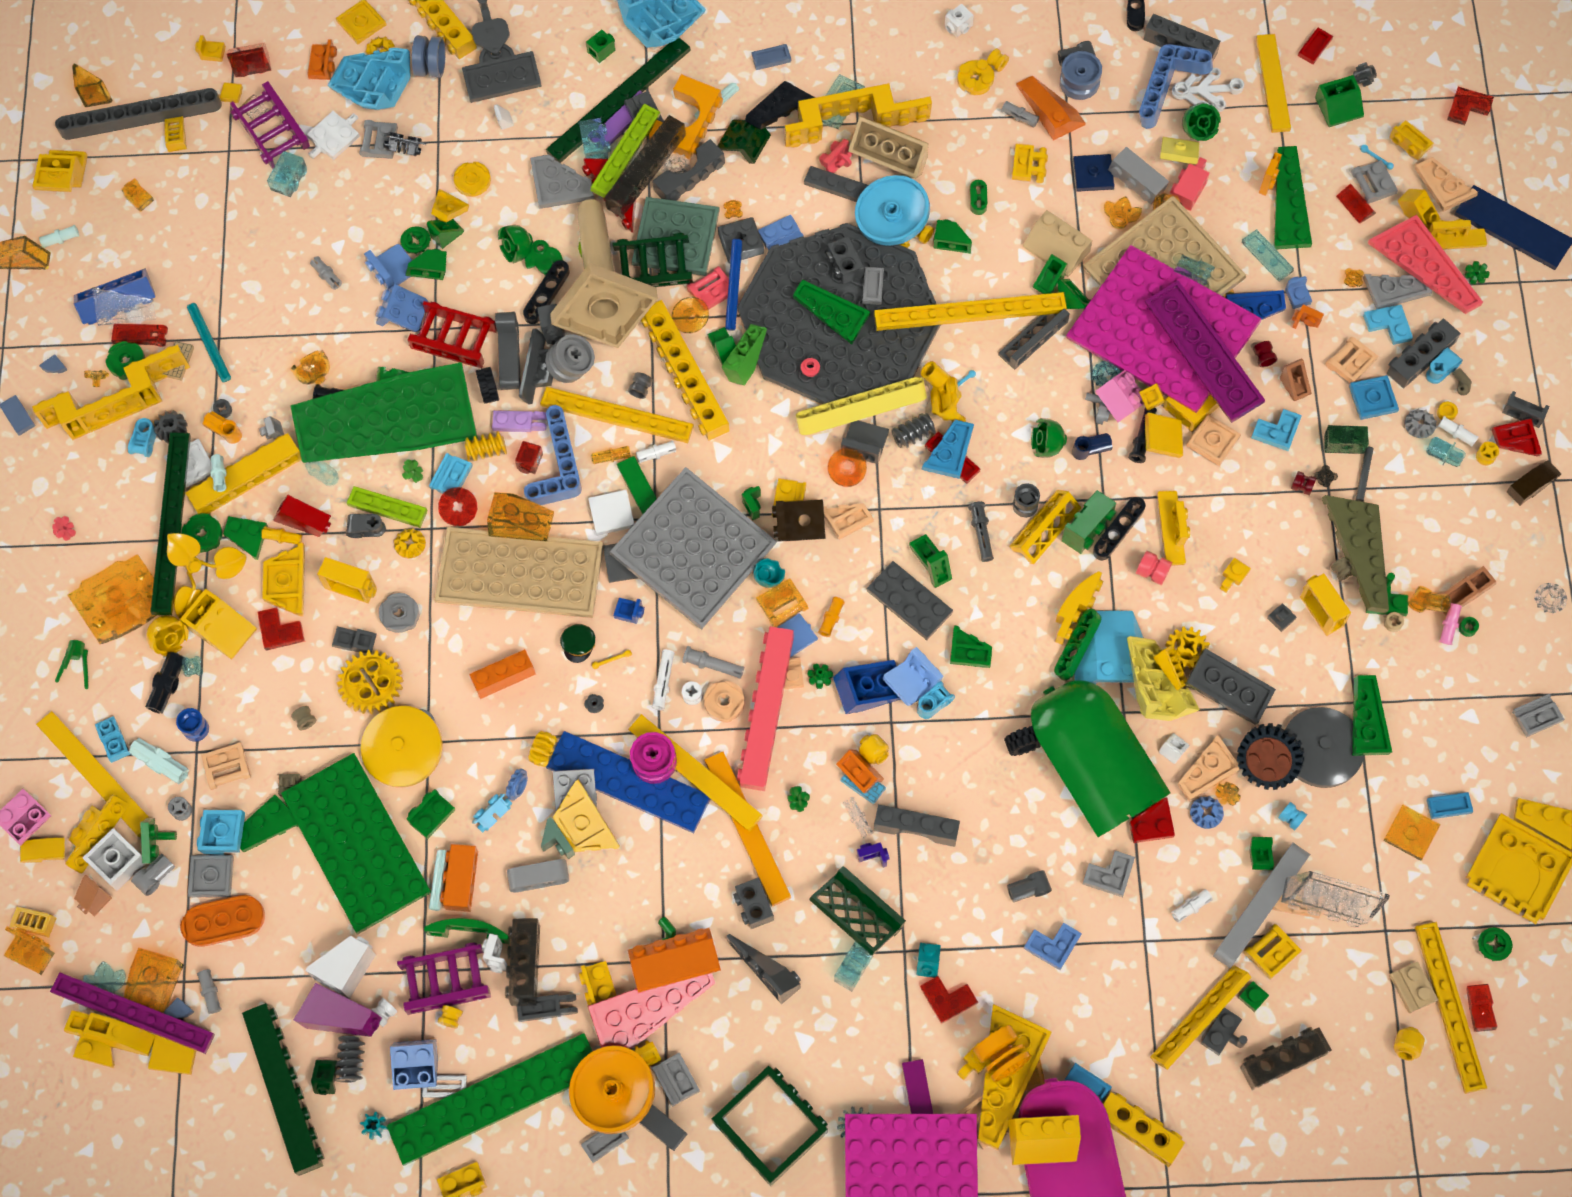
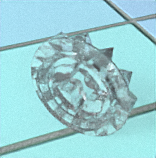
[661,152,691,173]
[1534,583,1567,614]

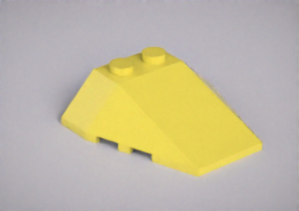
[1127,636,1200,721]

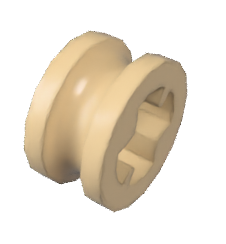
[1384,612,1404,633]

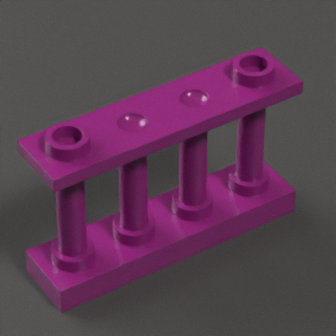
[230,81,310,169]
[397,942,491,1015]

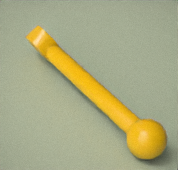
[592,650,632,669]

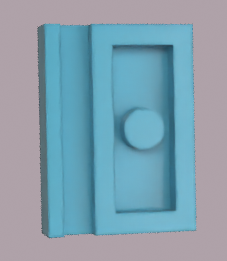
[429,453,473,499]

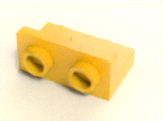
[578,961,616,1005]
[437,1162,487,1197]

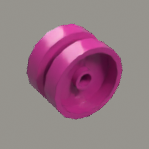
[630,732,677,784]

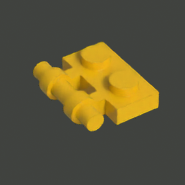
[1012,144,1048,183]

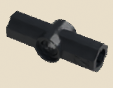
[145,652,186,714]

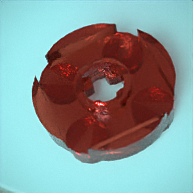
[438,487,478,526]

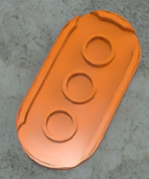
[180,895,265,947]

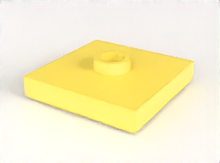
[1160,137,1200,164]

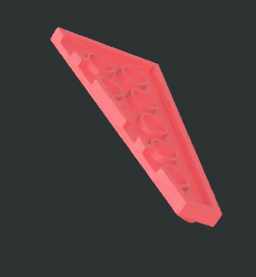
[1368,215,1483,314]
[587,973,715,1049]

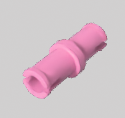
[1439,603,1462,645]

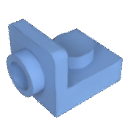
[1285,276,1312,309]

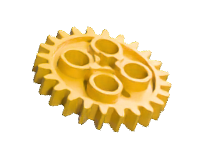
[337,650,404,714]

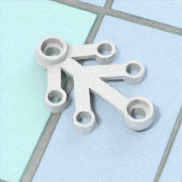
[1172,68,1244,112]

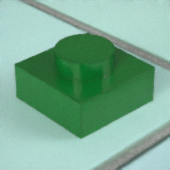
[1238,981,1269,1013]

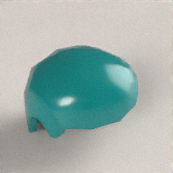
[753,558,785,588]

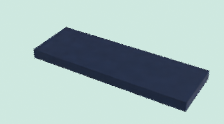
[1454,185,1572,270]

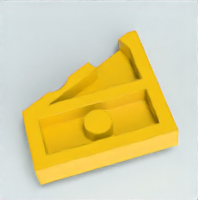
[431,189,469,222]

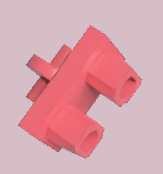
[819,139,853,173]

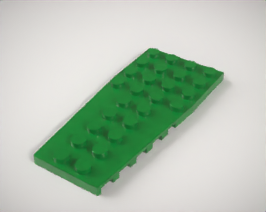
[290,362,478,463]

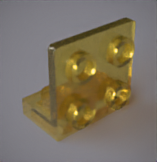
[4,926,55,976]

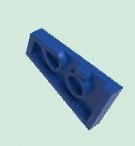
[1225,290,1286,320]

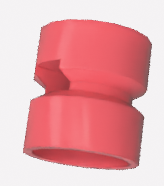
[1136,551,1173,585]

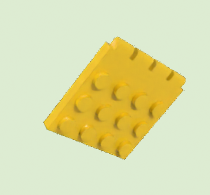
[1466,813,1572,924]

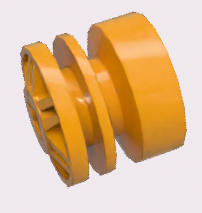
[973,1025,1031,1082]

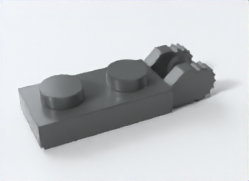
[516,994,578,1022]

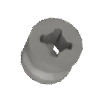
[168,797,192,821]

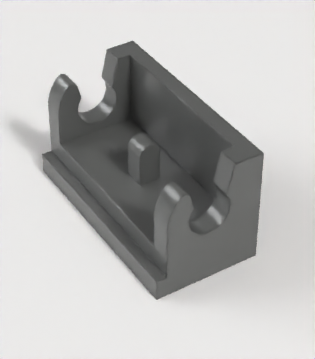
[1502,391,1550,428]

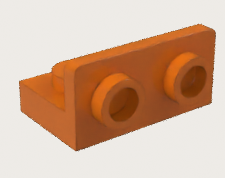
[308,39,337,80]

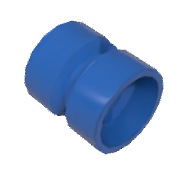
[176,708,209,742]

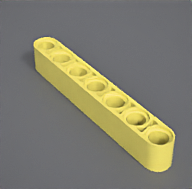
[796,377,927,435]

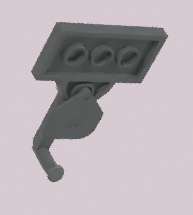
[462,0,542,103]

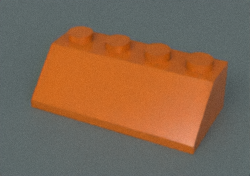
[628,927,721,993]

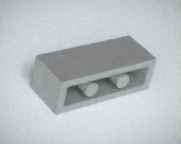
[1108,146,1170,204]

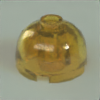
[290,349,330,385]

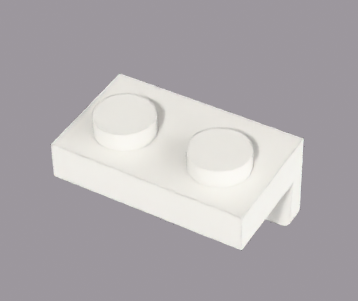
[482,934,509,973]

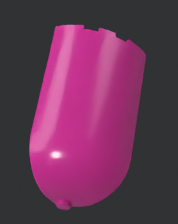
[1018,1078,1126,1197]

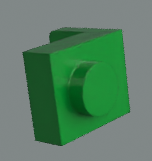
[1249,837,1274,870]

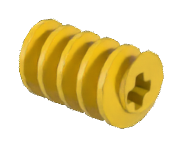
[465,431,507,462]

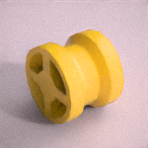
[987,48,1009,72]
[1476,441,1499,466]
[437,1005,463,1029]

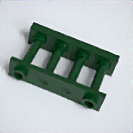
[612,233,693,288]

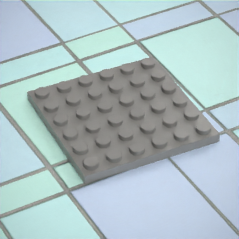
[609,467,777,630]

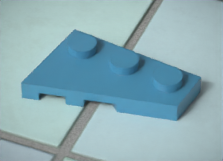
[922,420,974,479]

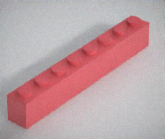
[737,626,794,791]

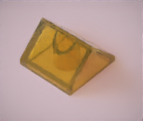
[72,63,113,108]

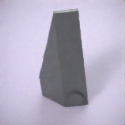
[726,934,801,1005]

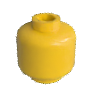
[859,734,889,765]
[1393,1027,1425,1061]

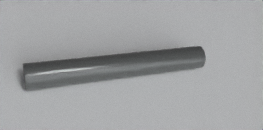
[1356,446,1374,502]

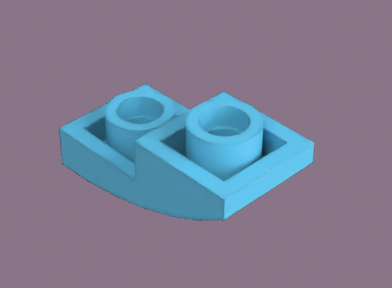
[95,716,130,763]

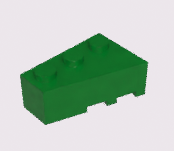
[1062,490,1117,554]

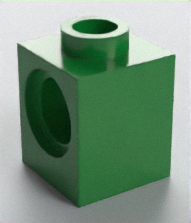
[586,29,616,64]

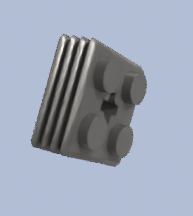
[718,217,764,264]

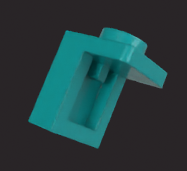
[916,943,941,978]

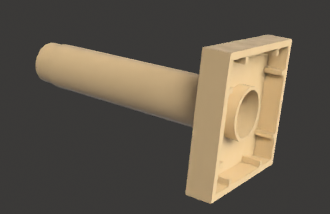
[550,199,658,348]

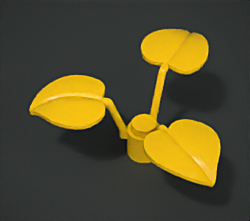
[167,533,246,619]

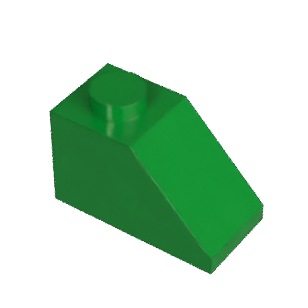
[933,219,972,254]
[405,249,447,280]

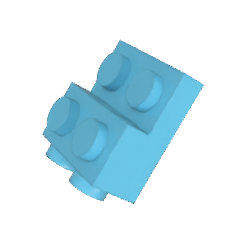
[197,810,245,855]

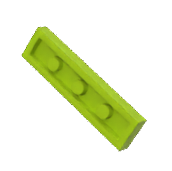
[347,486,428,528]

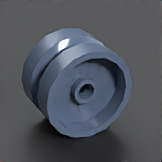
[412,35,446,78]
[1060,51,1102,100]

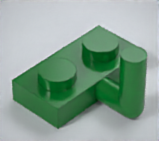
[1366,573,1408,617]
[140,818,177,863]

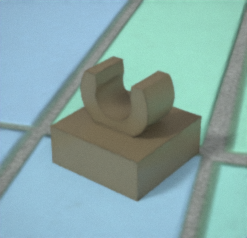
[278,774,301,796]

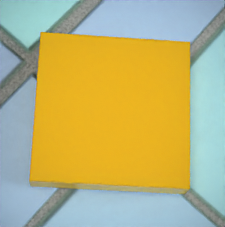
[335,0,387,45]
[1145,412,1183,458]
[148,1035,196,1075]

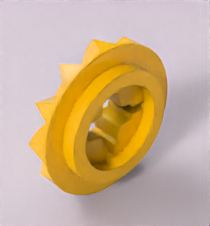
[366,36,395,55]
[394,528,426,559]

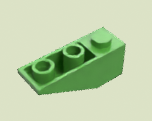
[722,324,767,386]

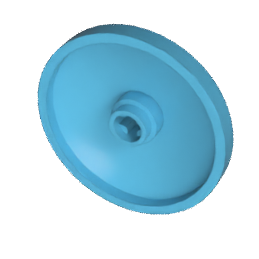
[855,175,930,246]

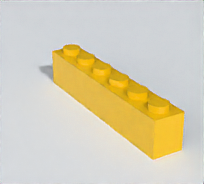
[185,433,302,514]

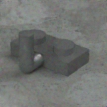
[1201,1007,1248,1056]

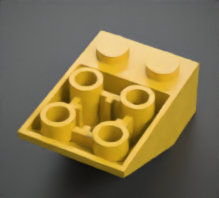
[180,589,257,660]

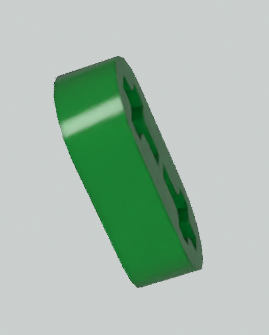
[970,179,988,215]

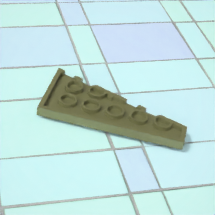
[1321,495,1389,613]

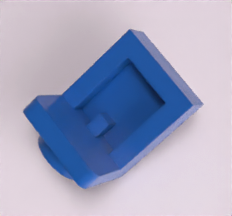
[613,598,645,624]

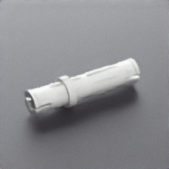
[652,649,675,710]

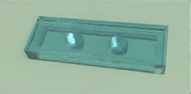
[1241,229,1294,282]

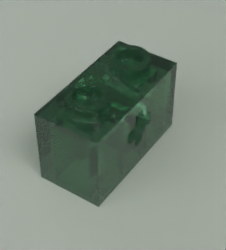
[1324,425,1369,454]

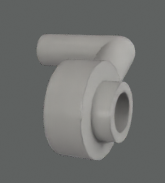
[1085,393,1110,425]

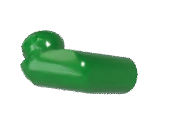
[658,917,676,940]

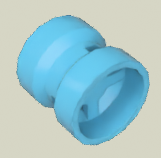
[1278,802,1307,831]

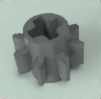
[1353,62,1377,87]

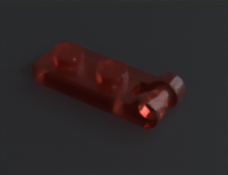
[111,324,168,347]

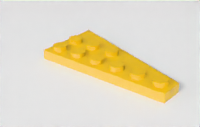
[1514,798,1572,852]
[978,1004,1052,1150]

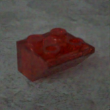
[227,42,272,77]

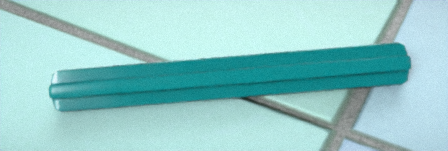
[187,303,231,382]

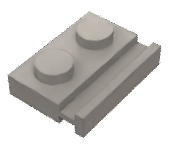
[1512,694,1565,738]
[652,1052,700,1107]

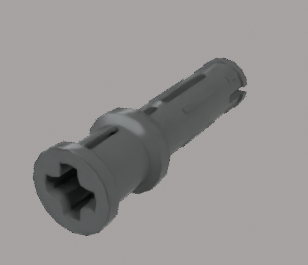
[968,501,994,562]

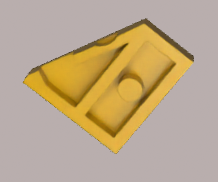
[73,1037,115,1068]

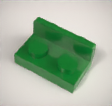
[407,789,456,840]

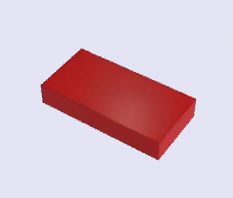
[1298,27,1333,65]

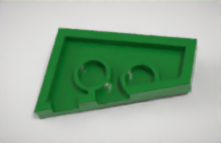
[240,795,299,853]

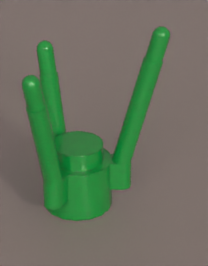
[55,640,89,690]

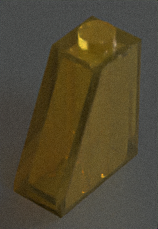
[0,235,51,270]

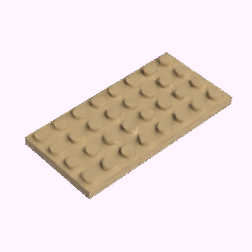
[434,527,604,618]

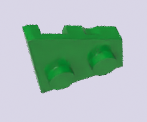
[223,516,268,560]

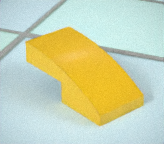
[20,838,65,863]

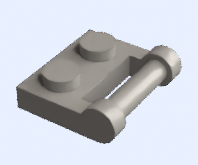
[359,120,398,159]
[1351,160,1398,204]

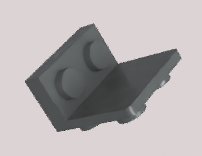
[841,420,889,464]

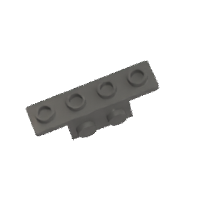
[519,328,553,405]

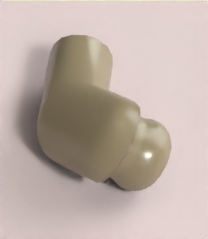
[1453,368,1472,396]

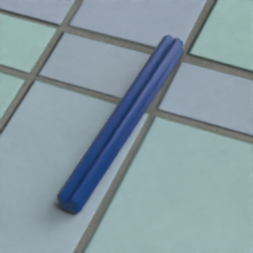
[725,239,742,331]

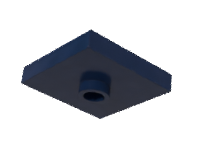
[1073,154,1115,192]

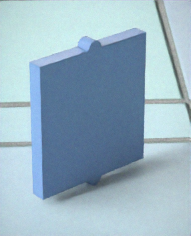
[777,613,818,658]

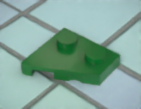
[950,625,992,668]

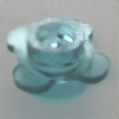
[182,656,203,677]

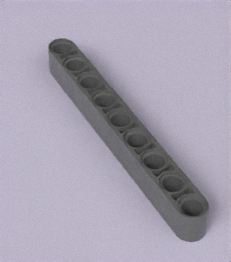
[55,88,222,140]

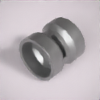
[628,372,653,399]

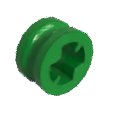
[1459,617,1479,637]

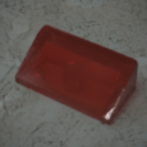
[1336,183,1376,224]

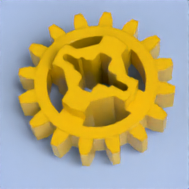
[1165,626,1210,670]

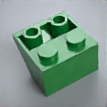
[1315,75,1364,127]

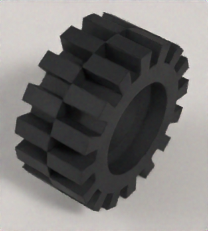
[476,367,499,404]
[1004,726,1041,756]

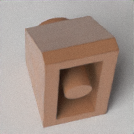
[74,875,112,917]

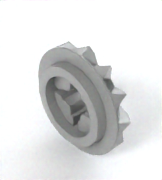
[1405,408,1437,438]

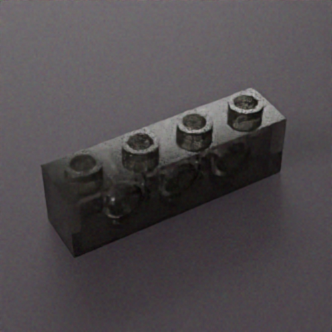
[505,918,541,1006]
[1240,1027,1332,1091]

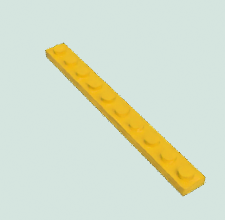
[874,292,1067,331]

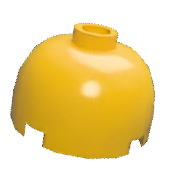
[146,615,189,657]

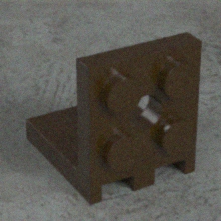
[772,499,826,542]

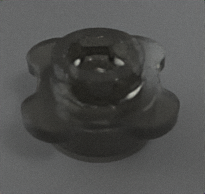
[1314,465,1338,487]

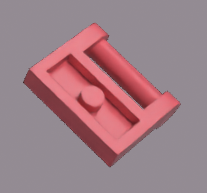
[686,266,729,312]

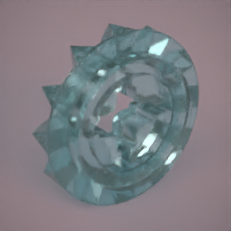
[1092,361,1122,387]

